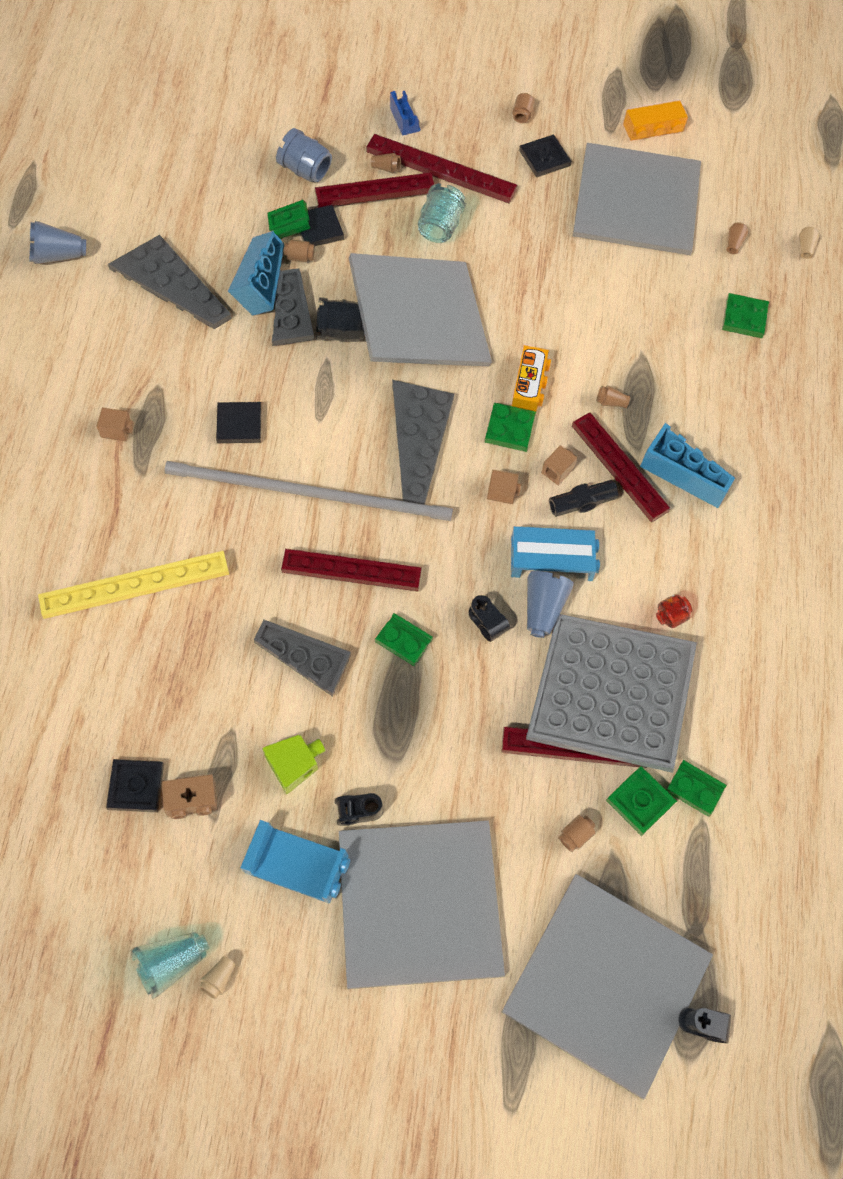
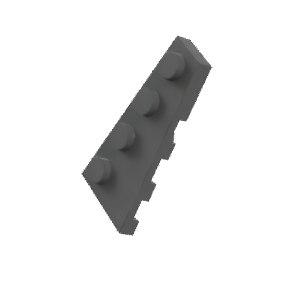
[272,268,314,346]
[254,619,351,697]

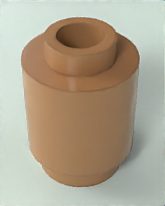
[512,93,535,123]
[284,239,315,263]
[558,815,596,852]

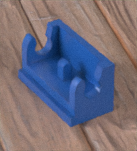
[390,91,420,136]

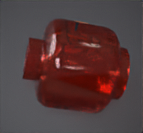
[656,594,693,629]

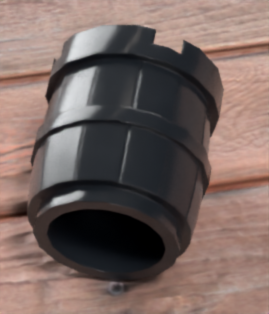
[316,297,364,342]

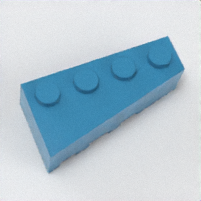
[228,231,284,316]
[640,423,735,508]

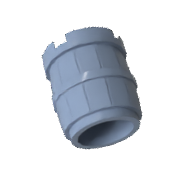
[276,128,332,182]

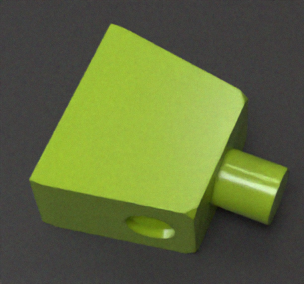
[262,735,325,795]

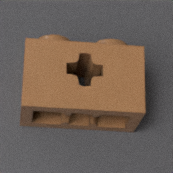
[162,774,218,819]

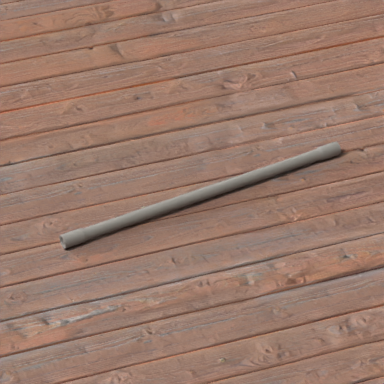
[165,461,453,521]

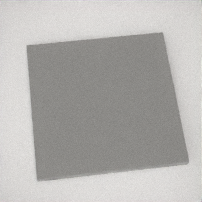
[573,143,701,255]
[349,253,492,366]
[526,614,697,773]
[339,820,505,989]
[502,874,713,1100]

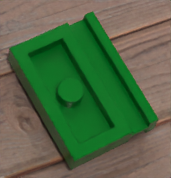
[267,200,310,239]
[375,613,433,666]
[666,760,727,817]

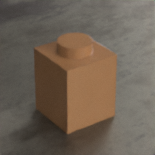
[96,407,134,442]
[541,445,578,486]
[487,470,521,504]

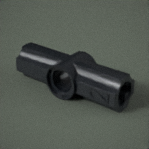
[549,480,618,517]

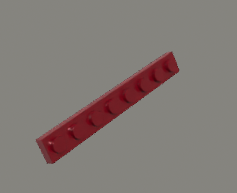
[366,133,517,204]

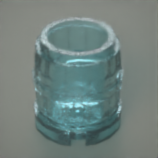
[418,184,466,243]

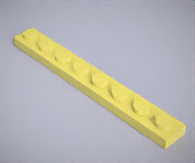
[38,551,229,619]

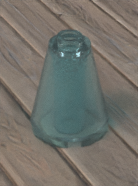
[130,932,209,999]

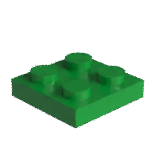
[722,293,769,339]
[484,402,536,452]
[606,766,677,837]

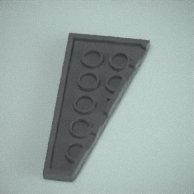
[108,235,231,329]
[392,380,454,505]

